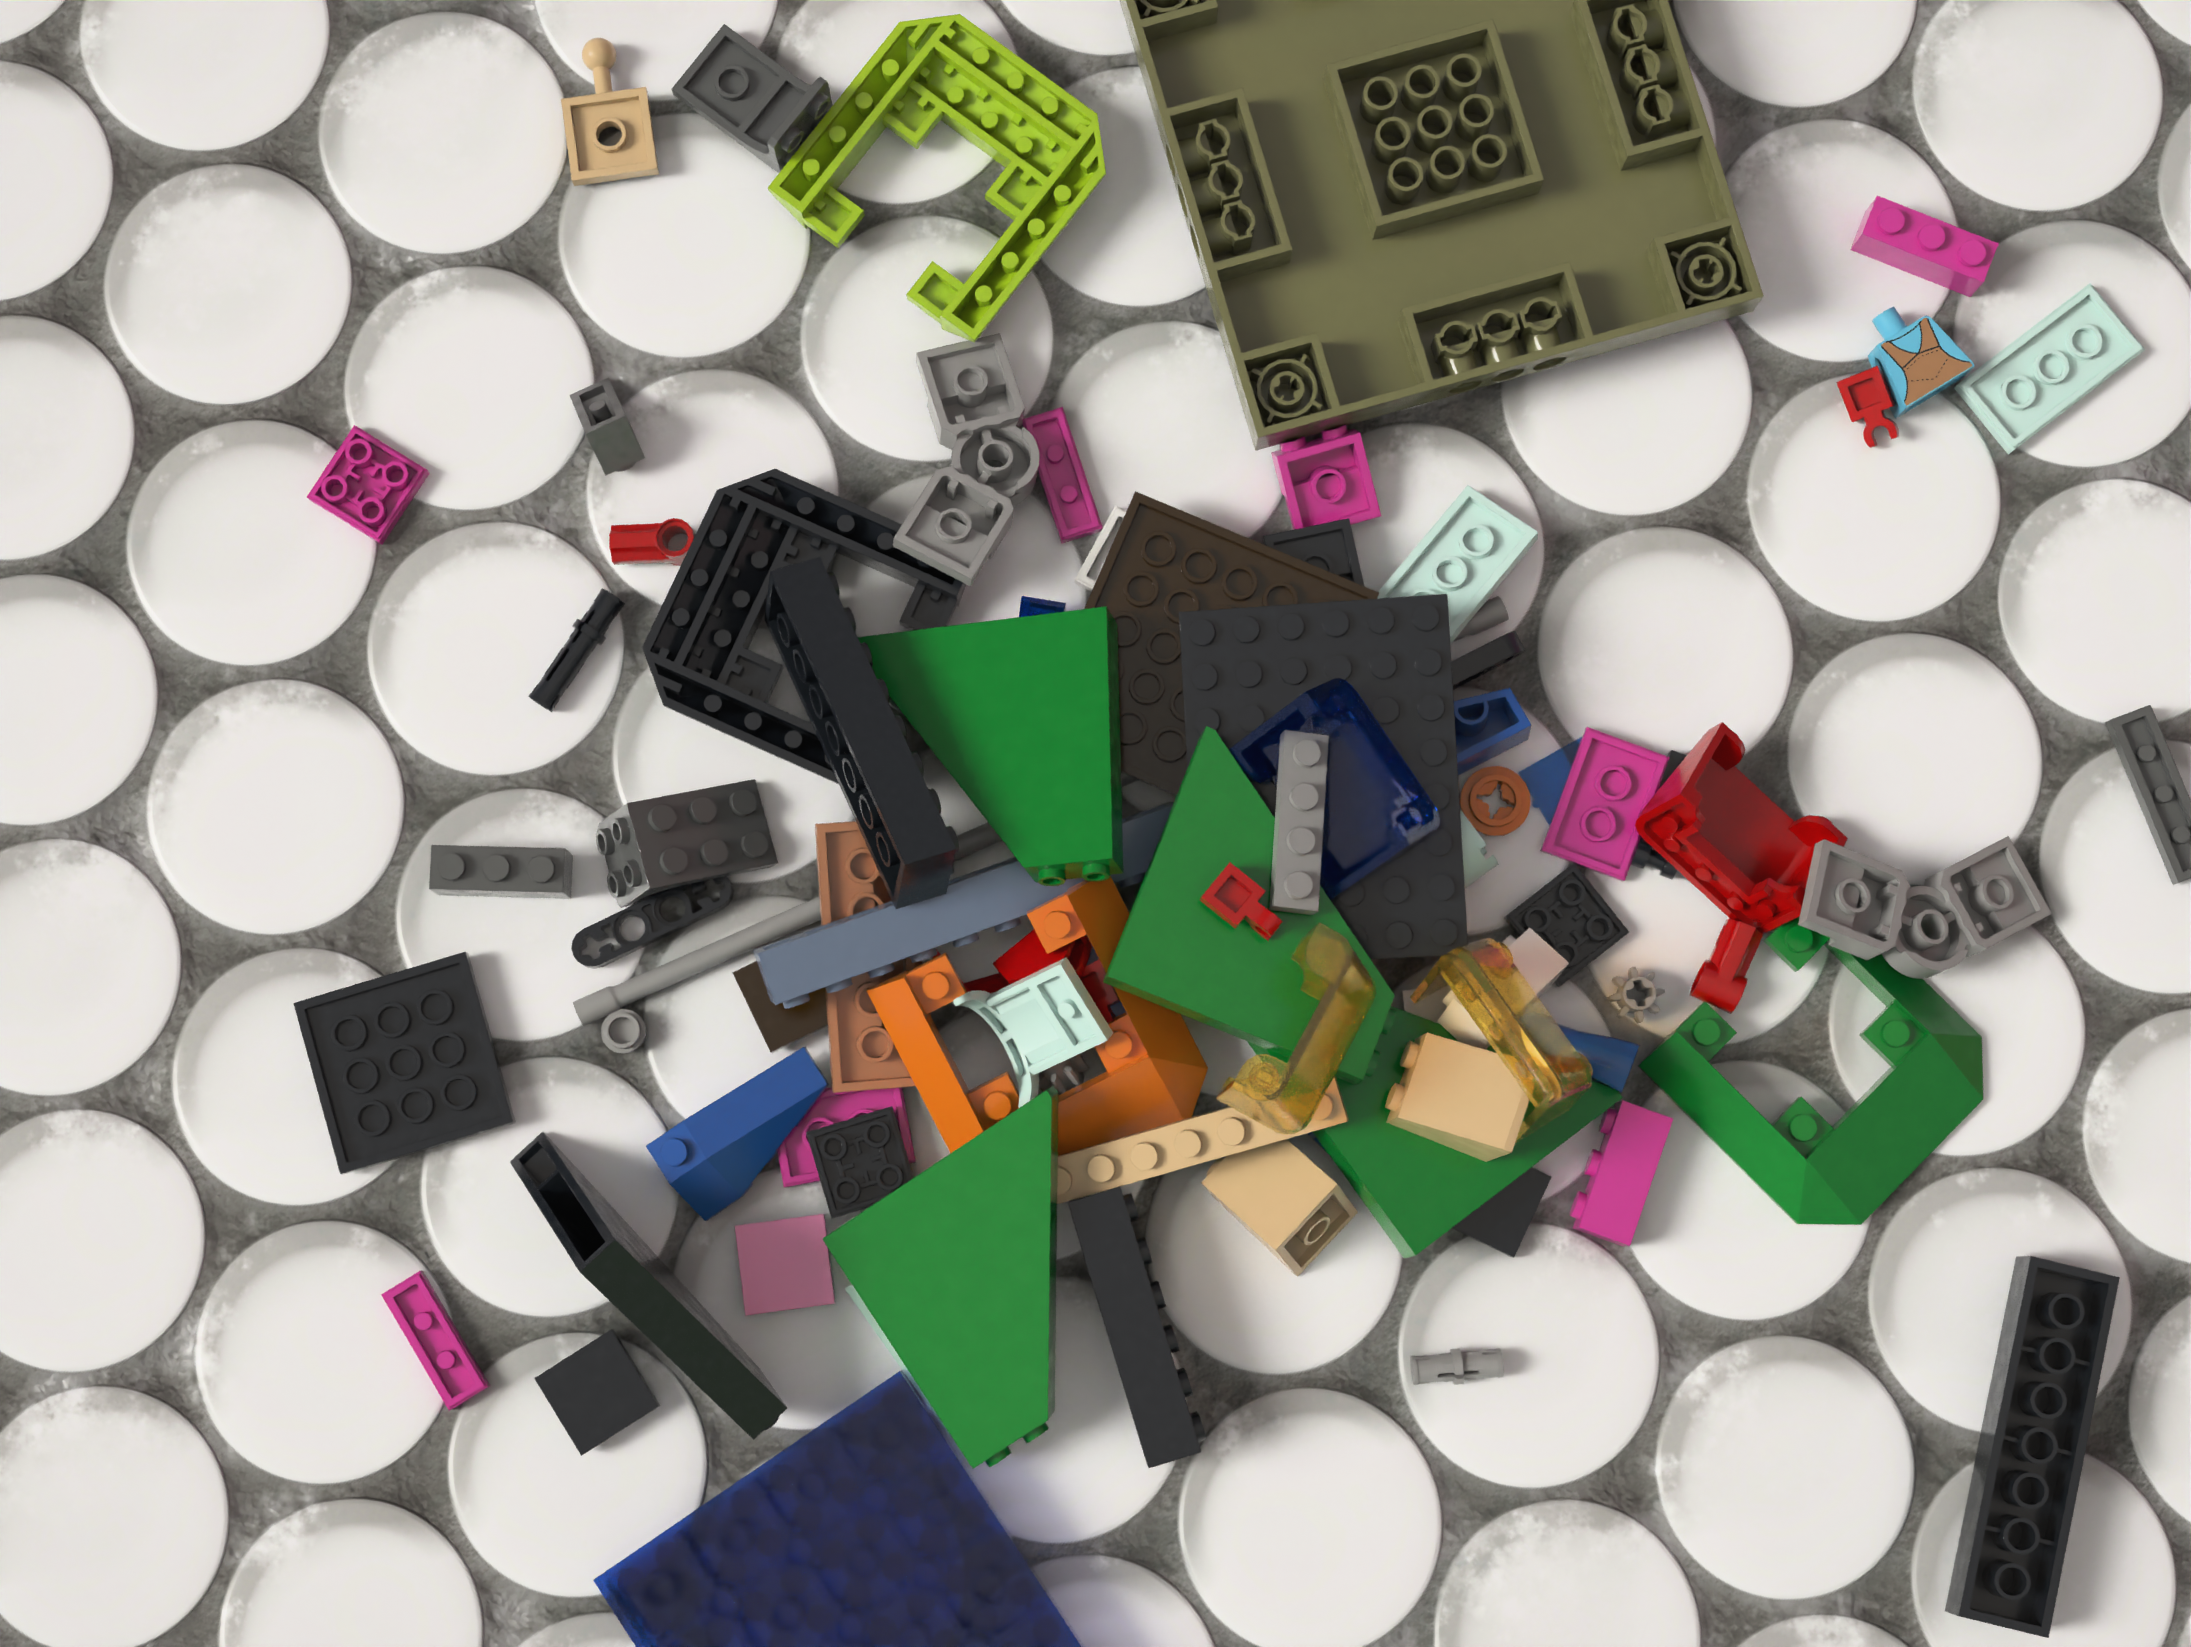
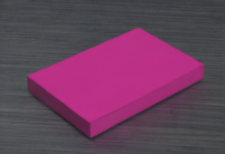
[1540,727,1670,882]
[777,1087,916,1188]

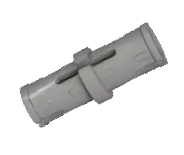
[1410,1348,1504,1385]

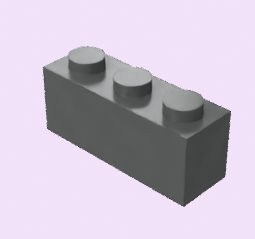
[429,845,573,899]

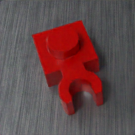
[1836,365,1899,448]

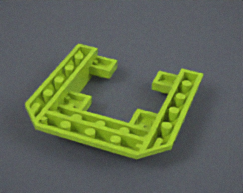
[768,14,1106,343]

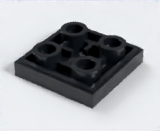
[1504,863,1629,987]
[806,1106,914,1219]
[534,1329,660,1456]

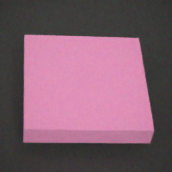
[735,1214,836,1316]

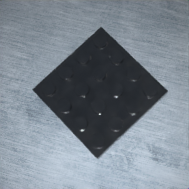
[293,952,516,1175]

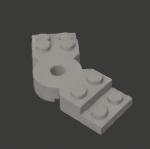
[893,333,1040,587]
[1798,836,2052,979]

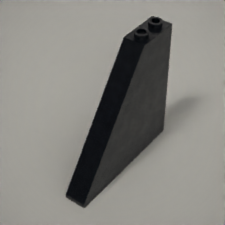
[510,1132,787,1440]

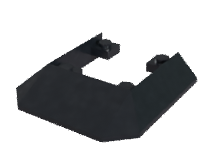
[642,469,966,784]

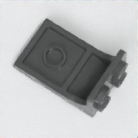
[671,24,833,173]
[596,779,778,908]

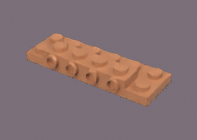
[815,821,922,1093]

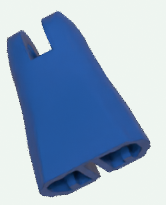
[1511,1015,1640,1093]

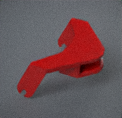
[931,929,1092,993]

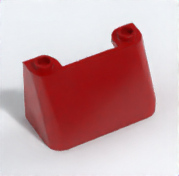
[1635,722,1848,933]

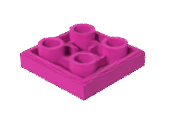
[307,425,430,545]

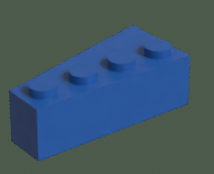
[1454,688,1531,775]

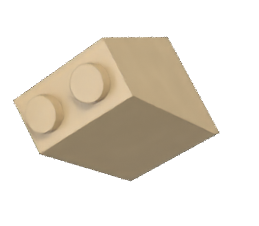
[1385,1033,1540,1162]
[1201,1139,1358,1277]

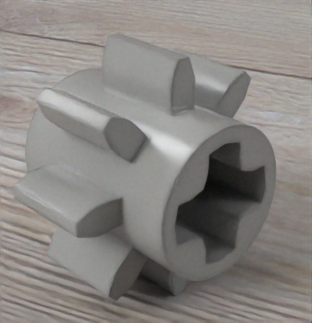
[1607,967,1665,1023]
[1039,1053,1089,1095]

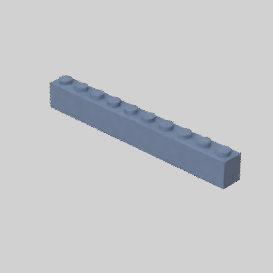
[753,802,1174,1009]

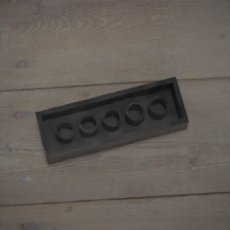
[1068,1187,1207,1468]

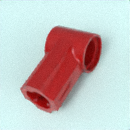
[609,518,696,566]
[1690,918,1764,1014]

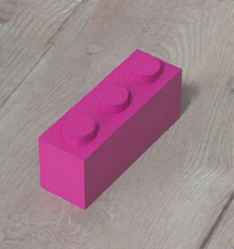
[1850,195,1999,297]
[1570,1100,1673,1247]

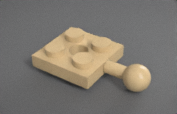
[561,38,659,186]

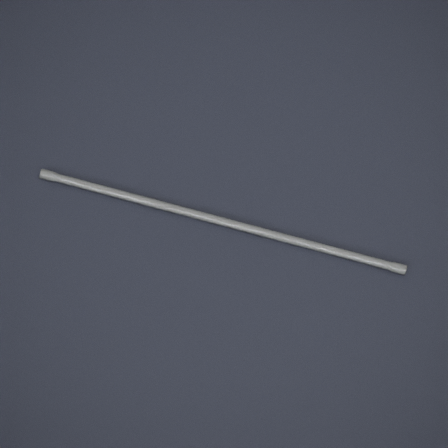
[573,596,1509,1026]

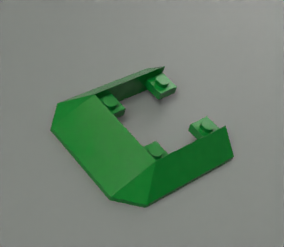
[1638,916,1984,1225]

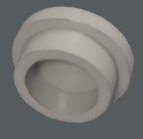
[601,1009,646,1054]

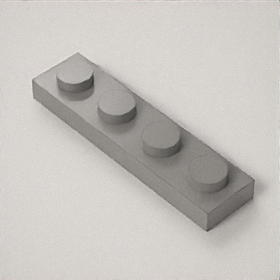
[1269,730,1329,915]

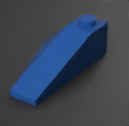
[646,1047,829,1221]

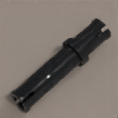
[528,588,625,712]

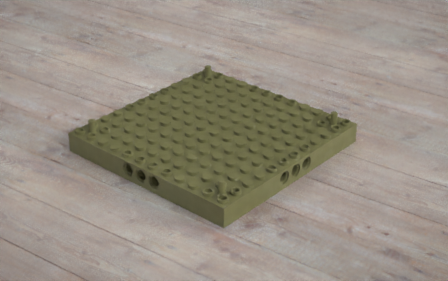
[1119,0,1764,451]

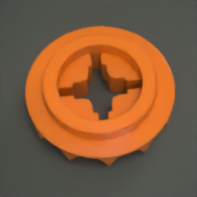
[1460,766,1531,836]

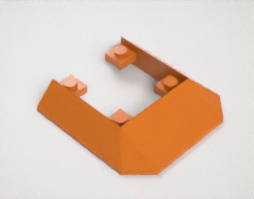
[867,875,1208,1155]

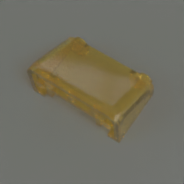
[1216,922,1376,1135]

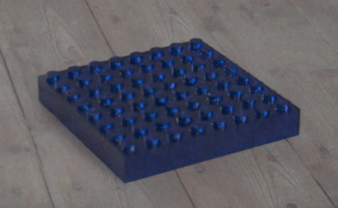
[593,1370,1085,1647]

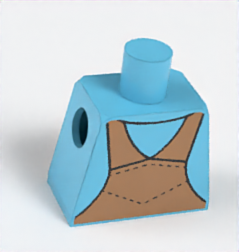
[1868,306,1975,419]

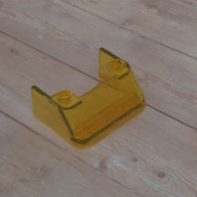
[1410,938,1593,1143]

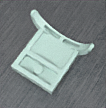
[953,957,1113,1108]

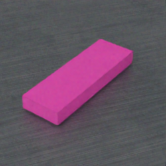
[1022,407,1103,544]
[381,1271,490,1411]

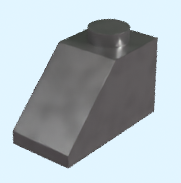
[570,378,645,476]

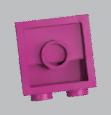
[1271,425,1381,530]

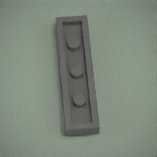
[2105,705,2191,885]

